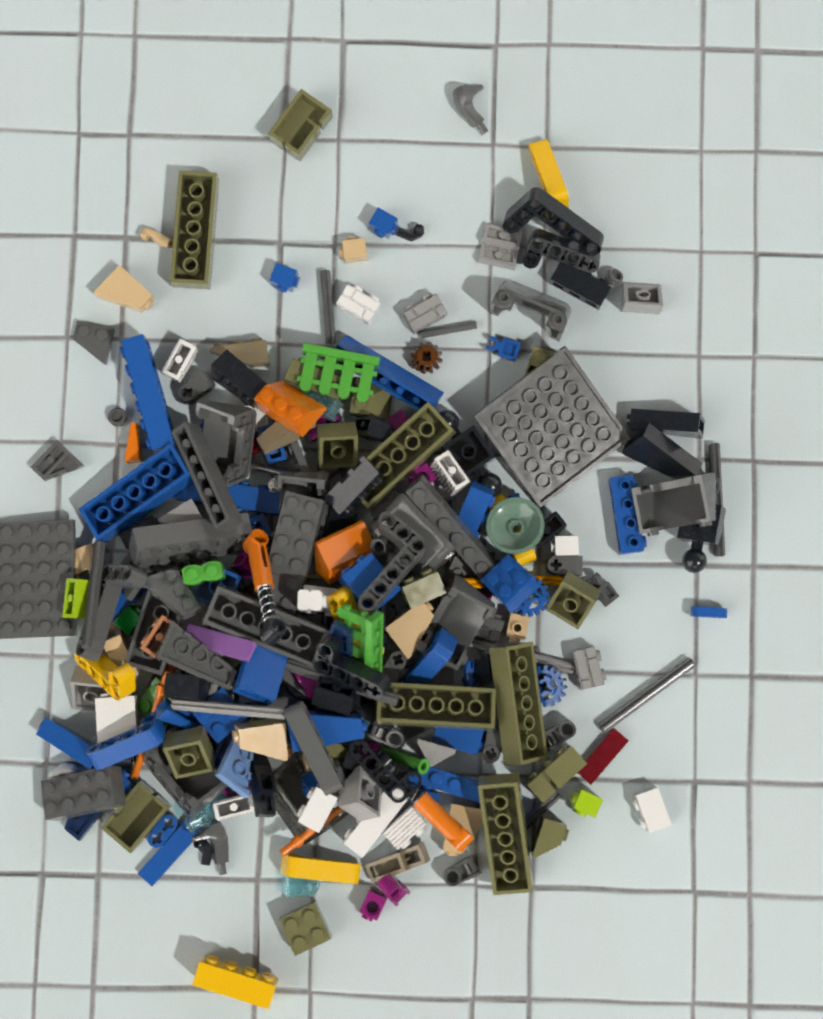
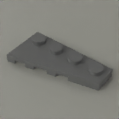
[155,620,237,690]

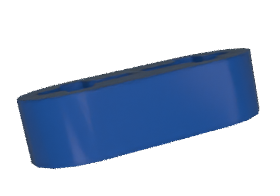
[690,606,727,618]
[148,814,179,848]

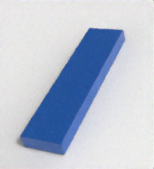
[138,817,203,887]

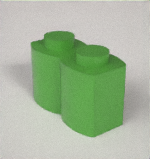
[182,561,226,586]

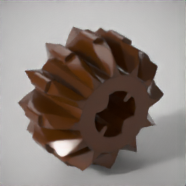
[411,342,443,374]

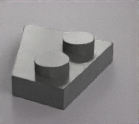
[30,440,85,481]

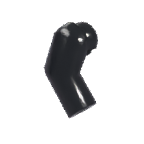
[396,224,424,241]
[193,840,213,865]

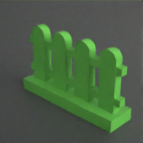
[297,343,380,403]
[337,604,384,672]

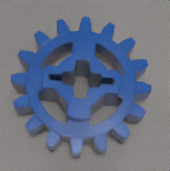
[514,576,550,618]
[537,665,568,708]

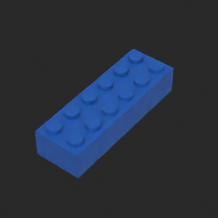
[120,334,177,454]
[79,443,194,543]

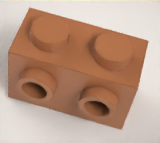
[140,615,182,661]

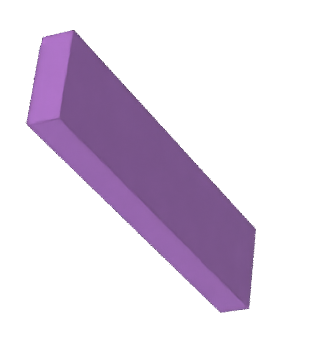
[186,624,257,662]

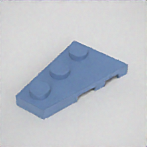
[215,738,254,798]

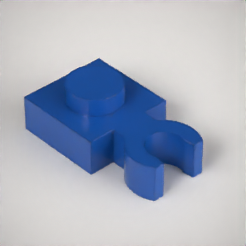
[486,336,521,362]

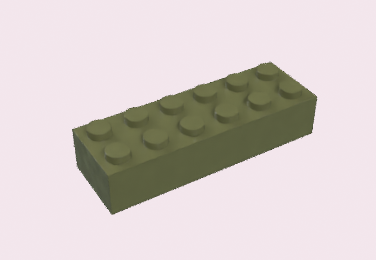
[170,171,219,290]
[342,402,456,510]
[489,642,548,765]
[374,683,496,731]
[478,773,534,895]

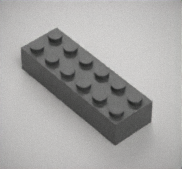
[258,490,326,614]
[129,513,252,568]
[202,583,329,667]

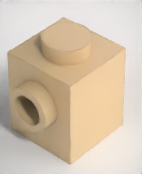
[339,236,368,264]
[505,613,530,642]

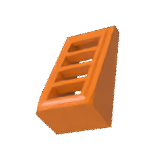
[125,422,143,464]

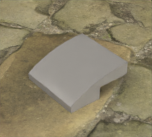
[478,223,523,270]

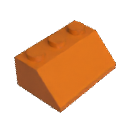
[254,381,327,438]
[314,520,373,585]

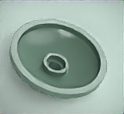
[486,497,545,554]

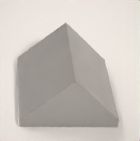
[621,282,663,314]
[417,738,456,767]

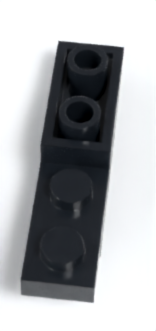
[248,753,277,817]

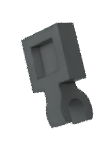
[586,572,619,607]

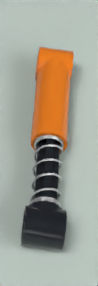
[242,529,287,645]
[368,749,475,853]

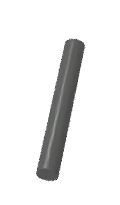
[420,321,477,339]

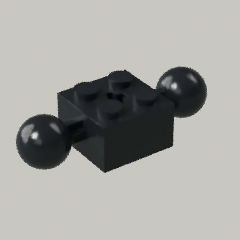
[439,410,502,496]
[677,473,726,573]

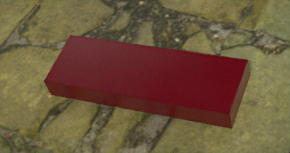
[578,728,629,785]

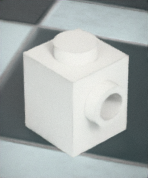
[550,536,579,556]

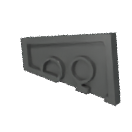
[143,566,202,620]

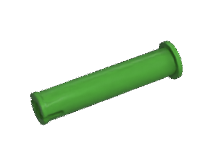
[380,745,430,774]

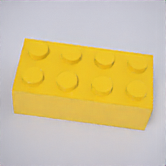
[192,954,279,1009]

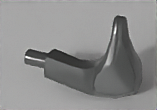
[453,84,489,135]
[191,819,229,875]

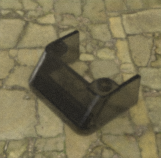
[273,752,349,845]

